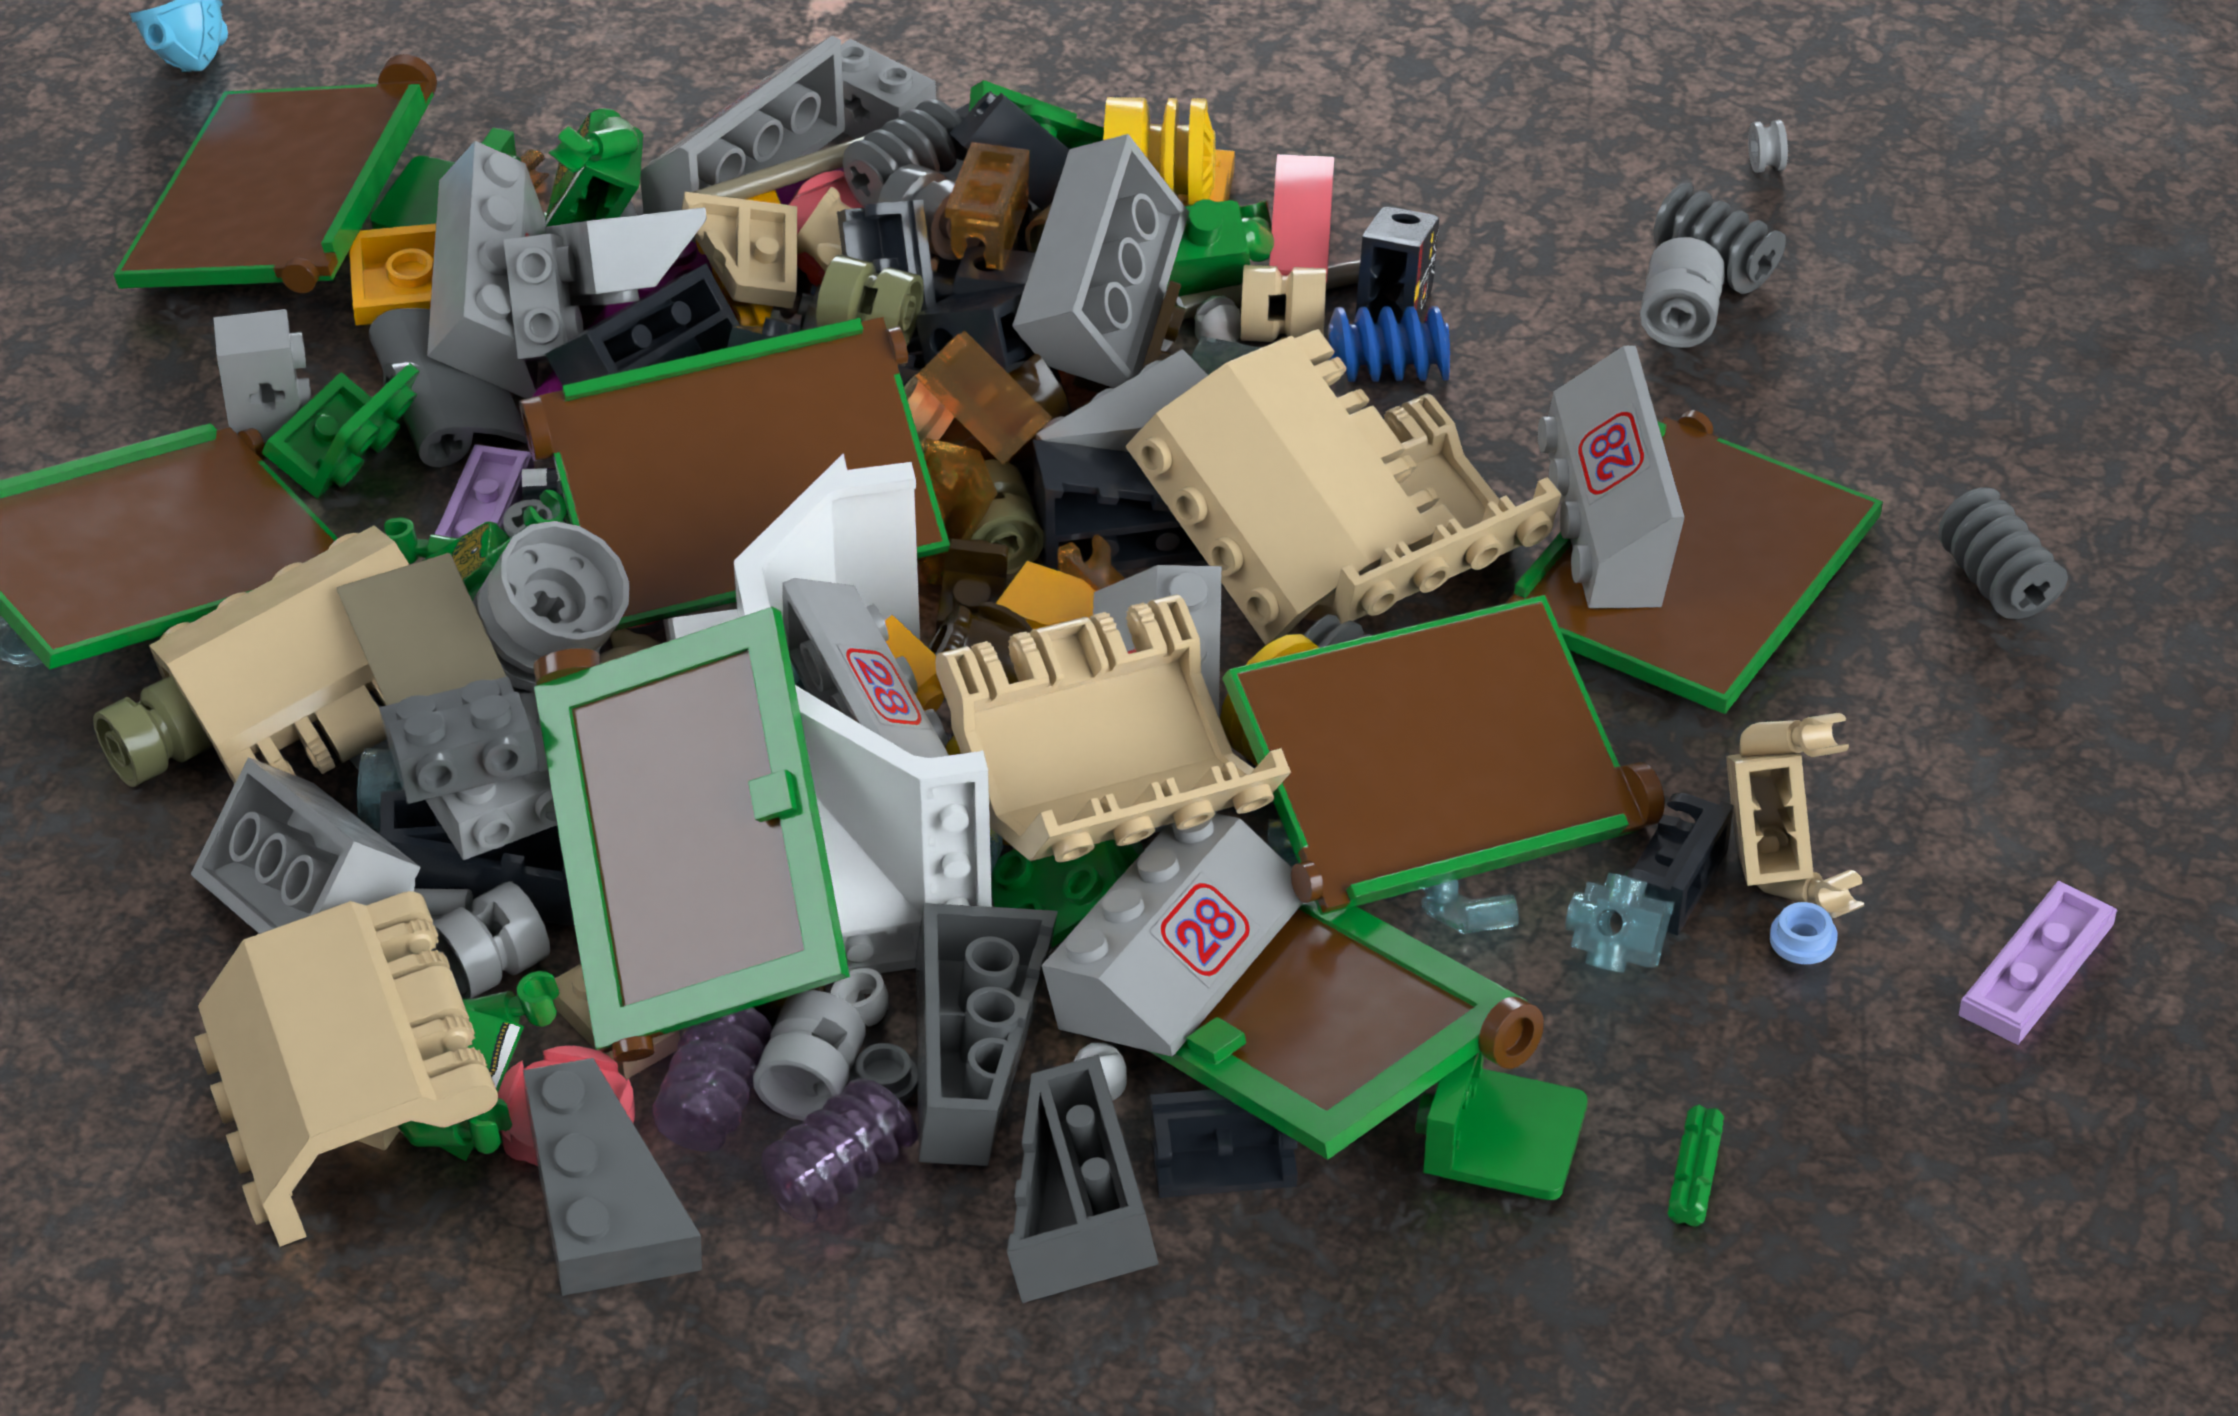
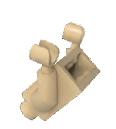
[1726,713,1864,918]

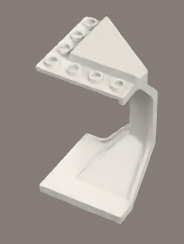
[663,454,992,973]

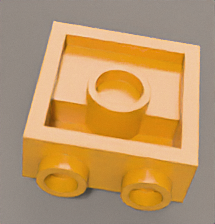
[349,224,436,326]

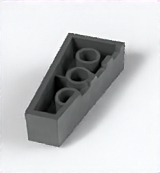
[915,903,1058,1166]

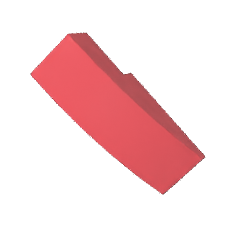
[1269,155,1334,283]

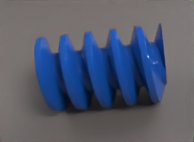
[1328,306,1450,382]

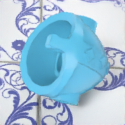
[129,0,228,72]

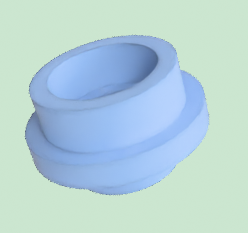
[1770,902,1837,964]

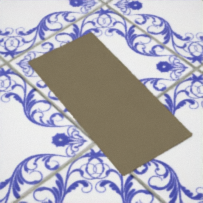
[337,553,507,705]

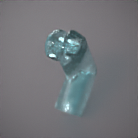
[1421,880,1519,934]

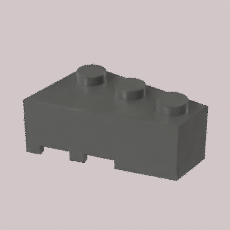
[1007,1055,1159,1303]
[523,1058,702,1296]

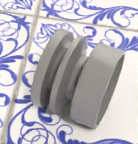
[472,521,629,691]

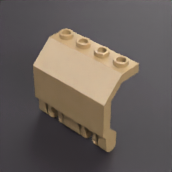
[1125,329,1454,645]
[1304,393,1562,623]
[149,526,409,784]
[935,594,1291,862]
[194,891,498,1247]

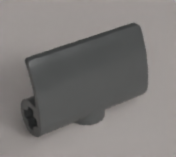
[369,308,528,467]

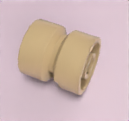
[1241,265,1326,342]

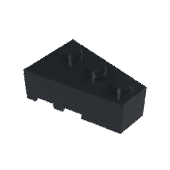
[545,264,740,386]
[1033,440,1205,576]
[380,790,575,927]

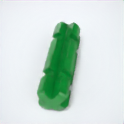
[1667,1105,1724,1227]

